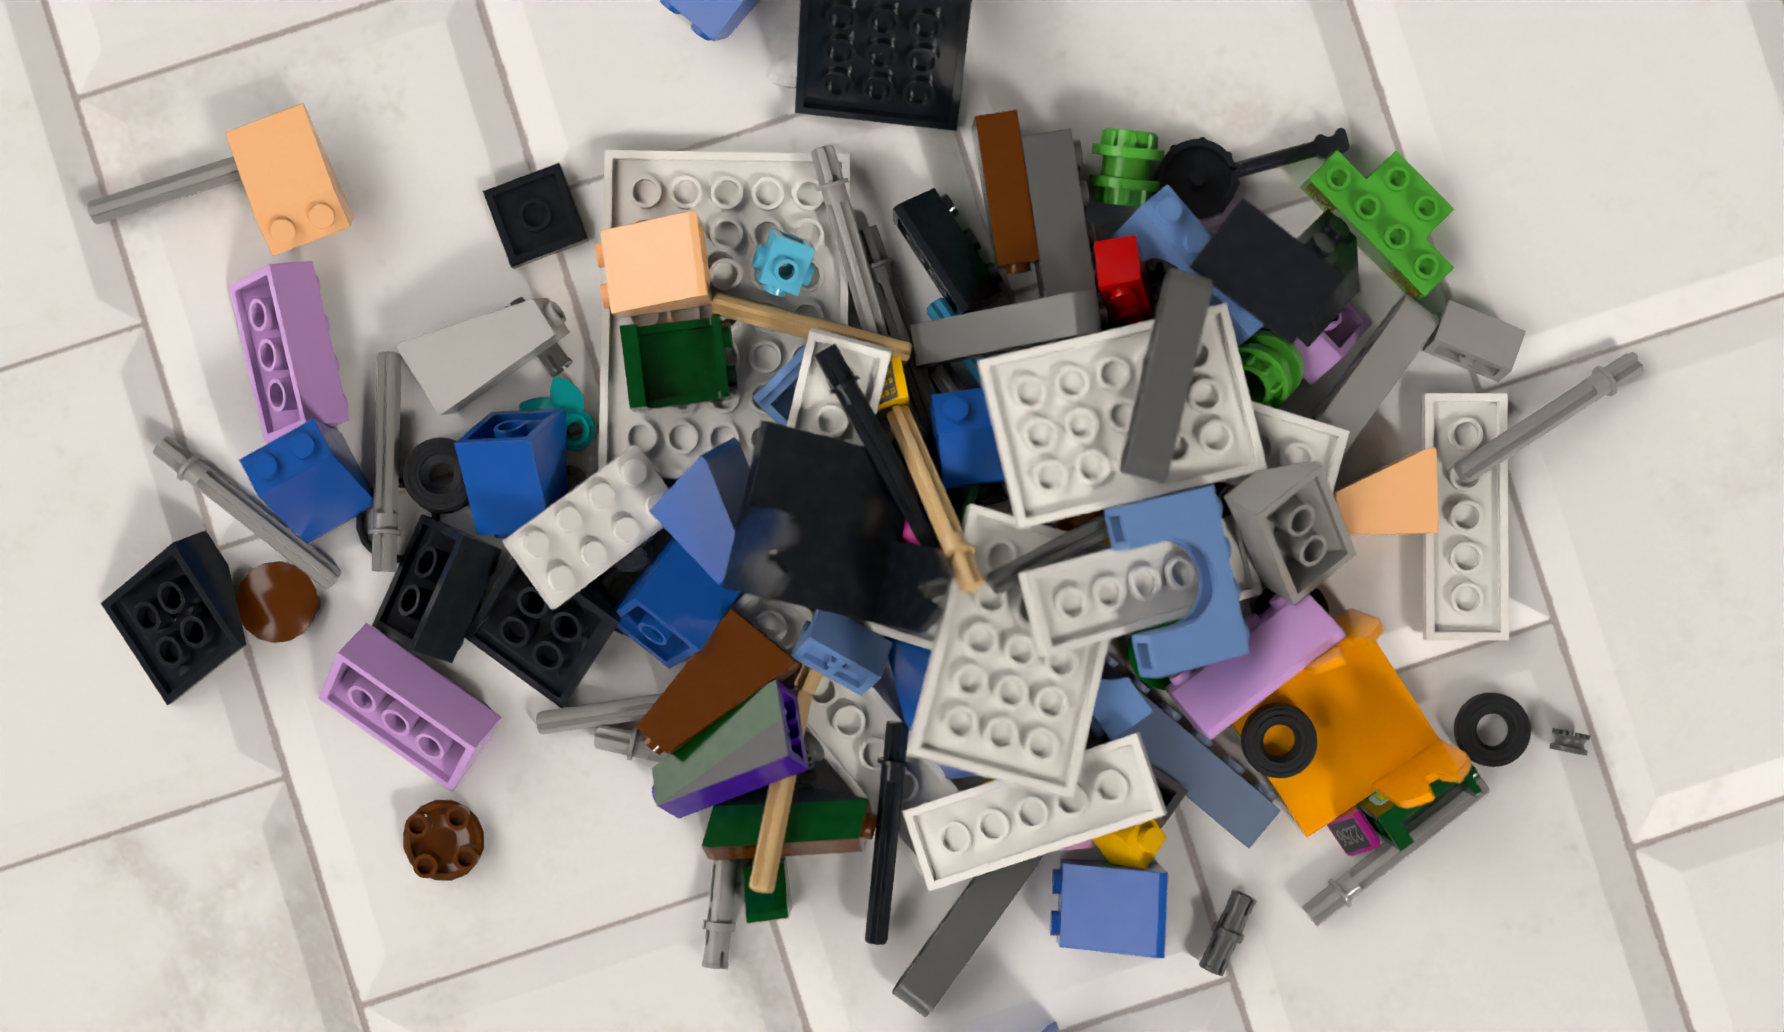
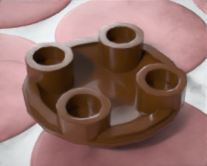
[236,561,321,643]
[403,800,484,881]

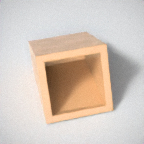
[595,211,713,318]
[1333,448,1439,536]

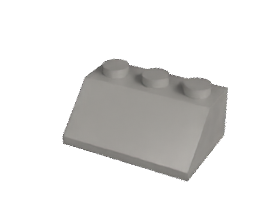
[1224,461,1357,605]

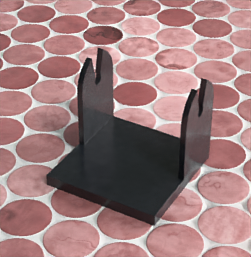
[795,0,972,131]
[722,421,951,633]

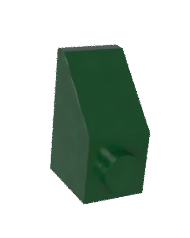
[743,858,792,923]

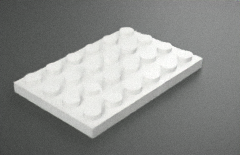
[977,303,1267,529]
[906,504,1112,799]

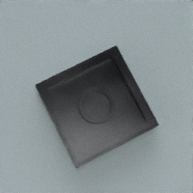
[483,163,589,269]

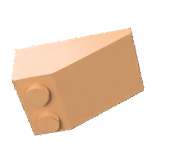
[225,103,354,256]

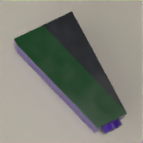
[652,680,809,819]

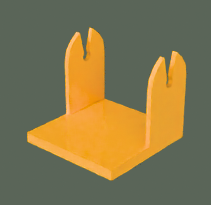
[1231,608,1472,838]

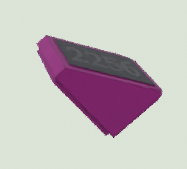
[1327,807,1381,856]

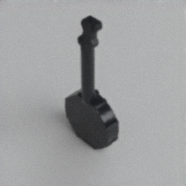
[1154,128,1350,222]

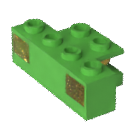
[1300,150,1454,301]

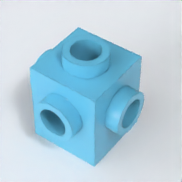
[752,228,816,297]

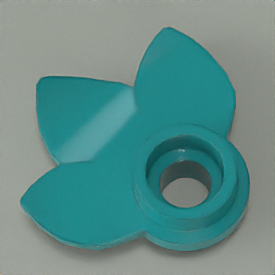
[519,377,596,451]

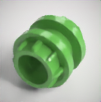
[1088,128,1165,207]
[1238,330,1304,409]

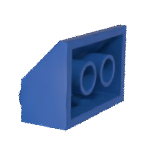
[929,388,1005,490]

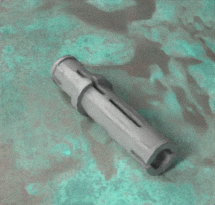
[702,859,738,969]

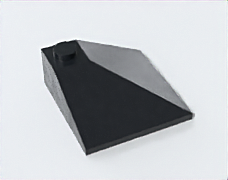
[101,530,247,706]
[464,556,622,708]

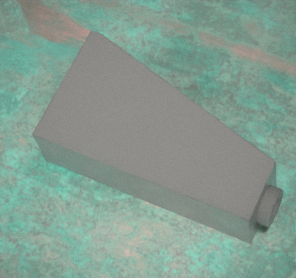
[395,298,570,416]

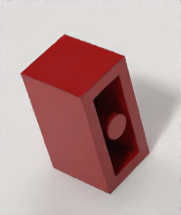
[1094,235,1153,325]

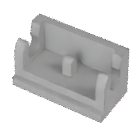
[1423,299,1526,382]

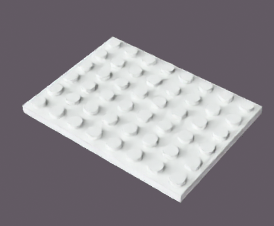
[598,150,851,479]

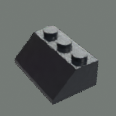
[893,188,1004,315]
[1296,209,1360,348]
[372,513,502,663]

